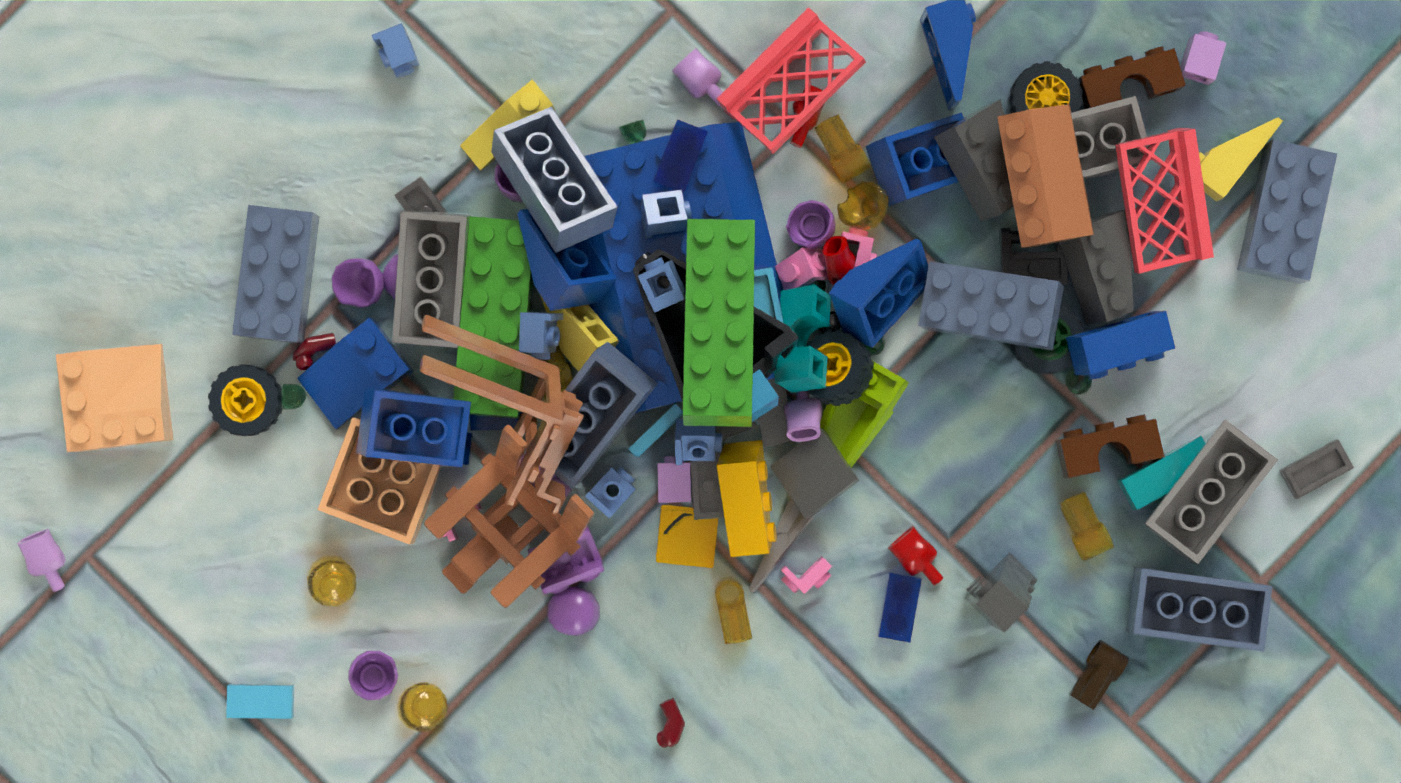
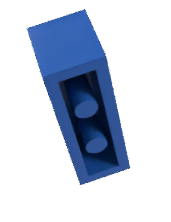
[1066,311,1175,380]

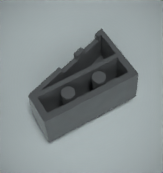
[934,99,1014,221]
[1059,209,1134,325]
[965,552,1037,633]

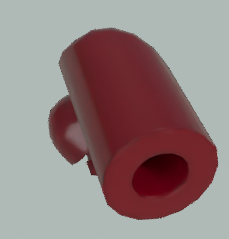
[293,333,336,370]
[656,698,685,748]

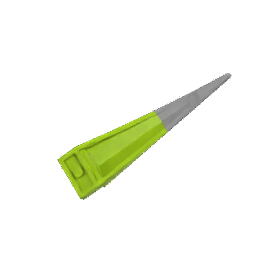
[749,361,909,593]

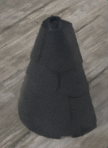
[633,249,799,402]

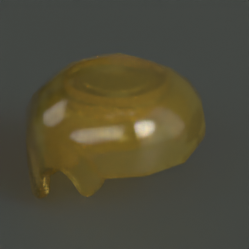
[837,181,889,230]
[307,556,357,607]
[396,682,448,732]

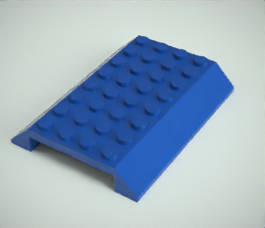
[584,122,783,414]

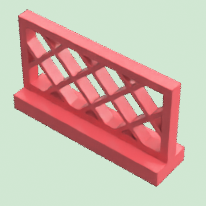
[717,7,866,154]
[1115,128,1214,274]

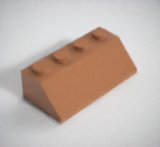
[997,104,1094,248]

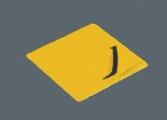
[656,505,718,568]

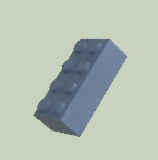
[491,107,617,253]
[1237,139,1337,284]
[232,205,320,344]
[918,261,1064,350]
[525,342,658,489]
[1126,567,1273,652]

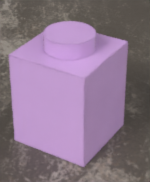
[1180,31,1226,85]
[657,456,691,503]

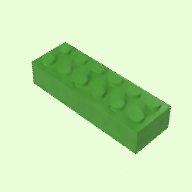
[453,216,533,419]
[683,219,755,427]

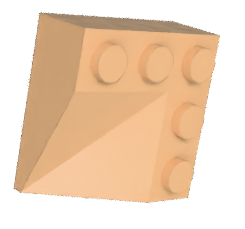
[56,344,174,452]
[317,417,441,545]

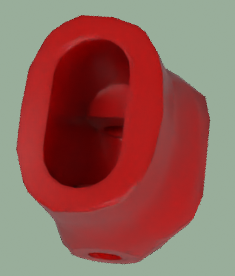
[790,85,825,148]
[822,236,856,286]
[888,526,944,586]

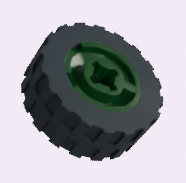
[1011,305,1083,375]

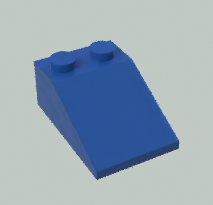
[920,0,976,111]
[865,112,964,207]
[517,209,617,311]
[829,239,929,348]
[297,318,414,430]
[356,388,471,467]

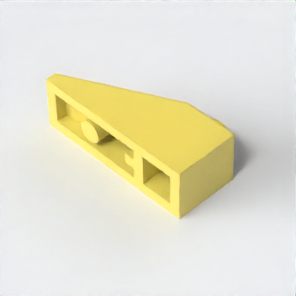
[460,79,555,171]
[1199,117,1283,202]
[540,295,619,372]

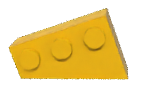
[717,440,777,557]

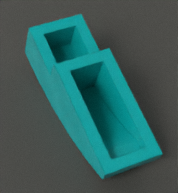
[1117,436,1206,510]

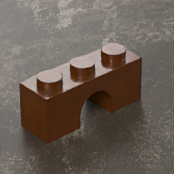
[1079,46,1186,109]
[1055,414,1165,478]

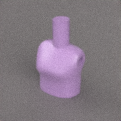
[672,48,723,107]
[784,391,822,442]
[17,529,65,592]

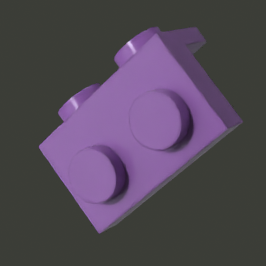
[528,526,604,594]

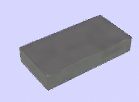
[1279,439,1354,499]

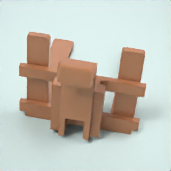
[420,315,584,515]
[424,424,594,608]

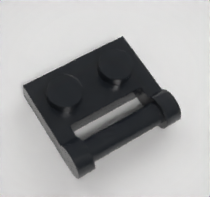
[999,228,1068,285]

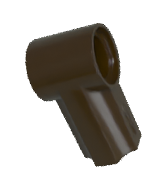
[1069,640,1129,710]

